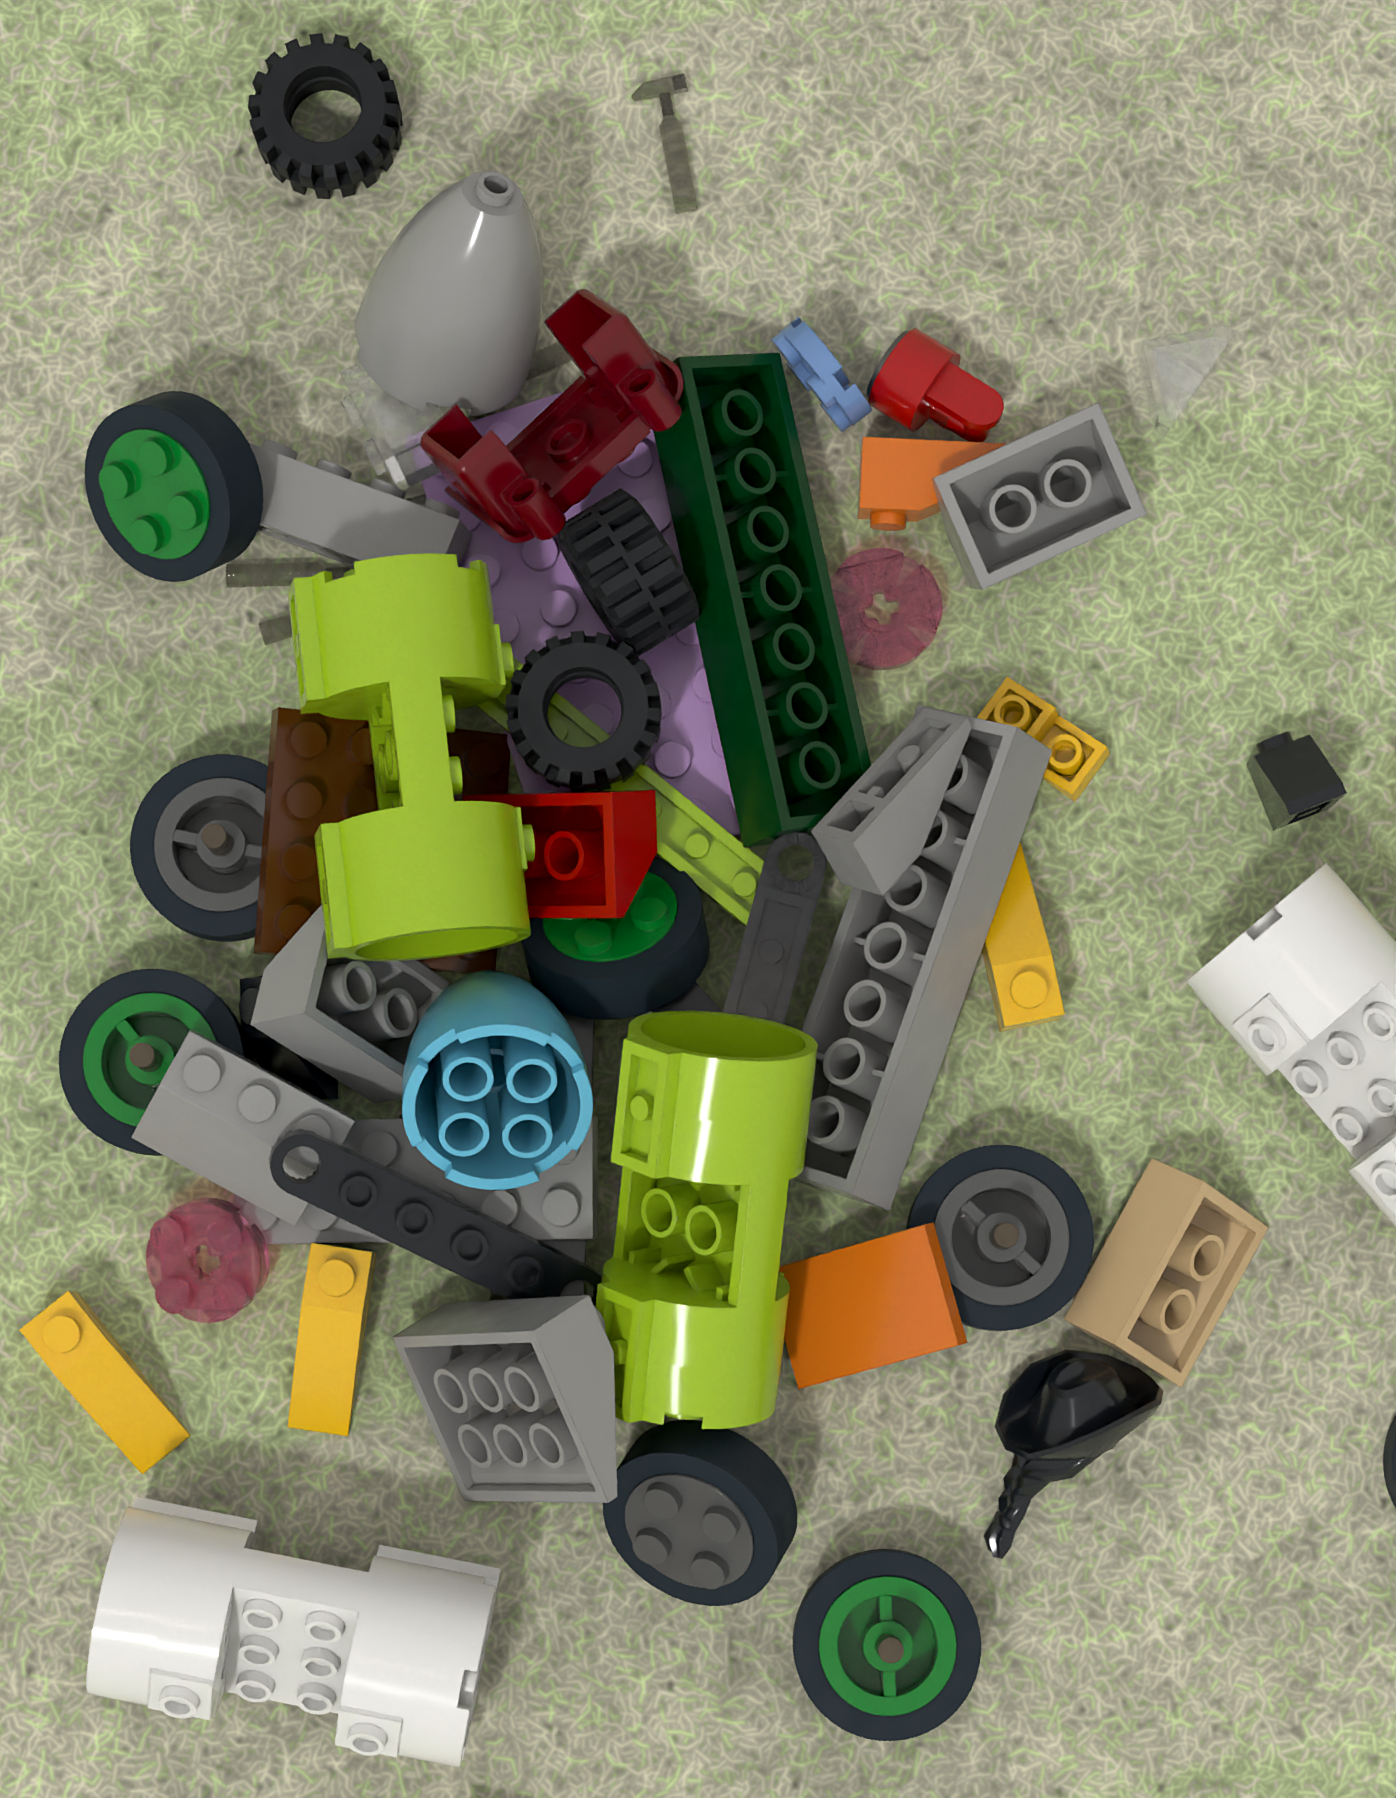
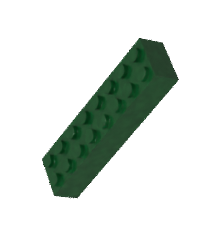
[653,353,871,848]

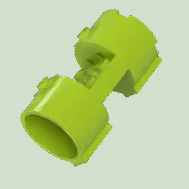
[288,553,535,961]
[595,1011,818,1429]

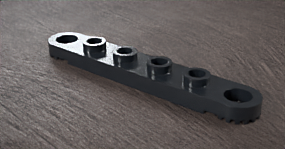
[723,832,827,1024]
[269,1129,602,1306]

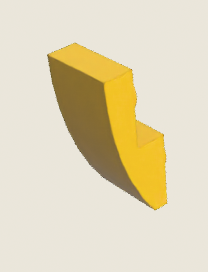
[977,677,1110,802]

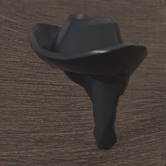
[984,1349,1164,1559]

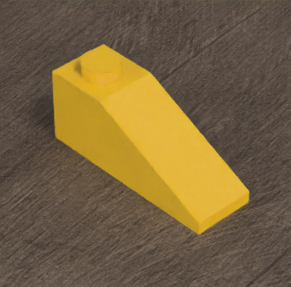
[982,843,1065,1032]
[287,1243,377,1436]
[19,1291,191,1474]

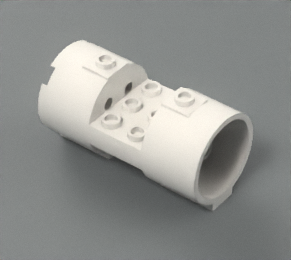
[1187,863,1396,1227]
[86,1496,501,1768]

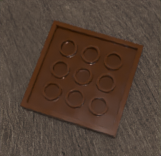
[254,707,510,974]

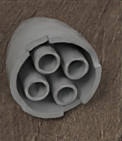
[354,171,544,417]

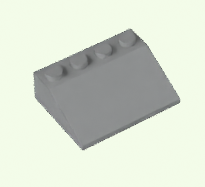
[392,1295,617,1503]

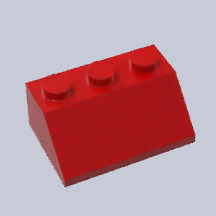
[462,790,658,918]

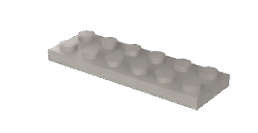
[234,1115,598,1245]

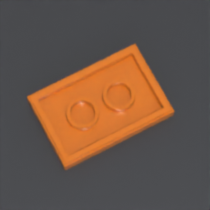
[779,1222,968,1389]

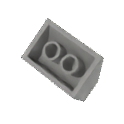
[932,403,1147,590]
[250,905,451,1103]
[131,1029,355,1226]

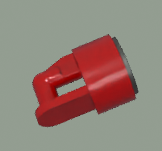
[867,328,1004,442]

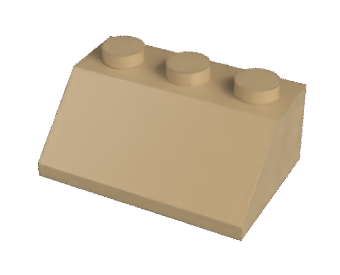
[1064,1158,1269,1388]

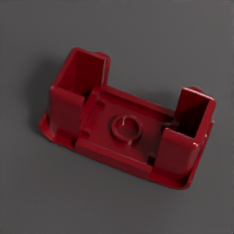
[420,289,683,543]

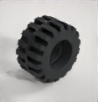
[248,33,403,199]
[557,488,700,657]
[505,631,662,792]

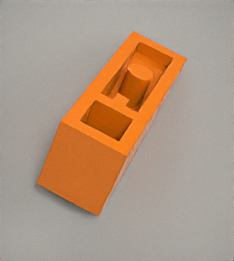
[857,437,1006,531]

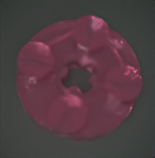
[830,548,943,670]
[146,1198,269,1323]

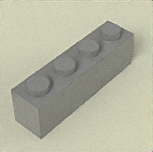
[248,439,472,567]

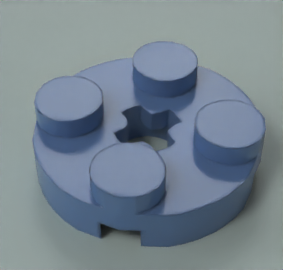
[771,317,872,432]

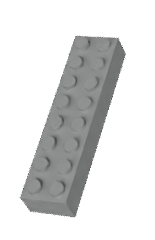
[791,705,1052,1211]

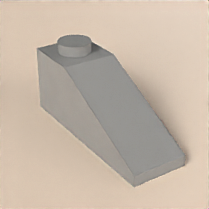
[811,708,972,896]

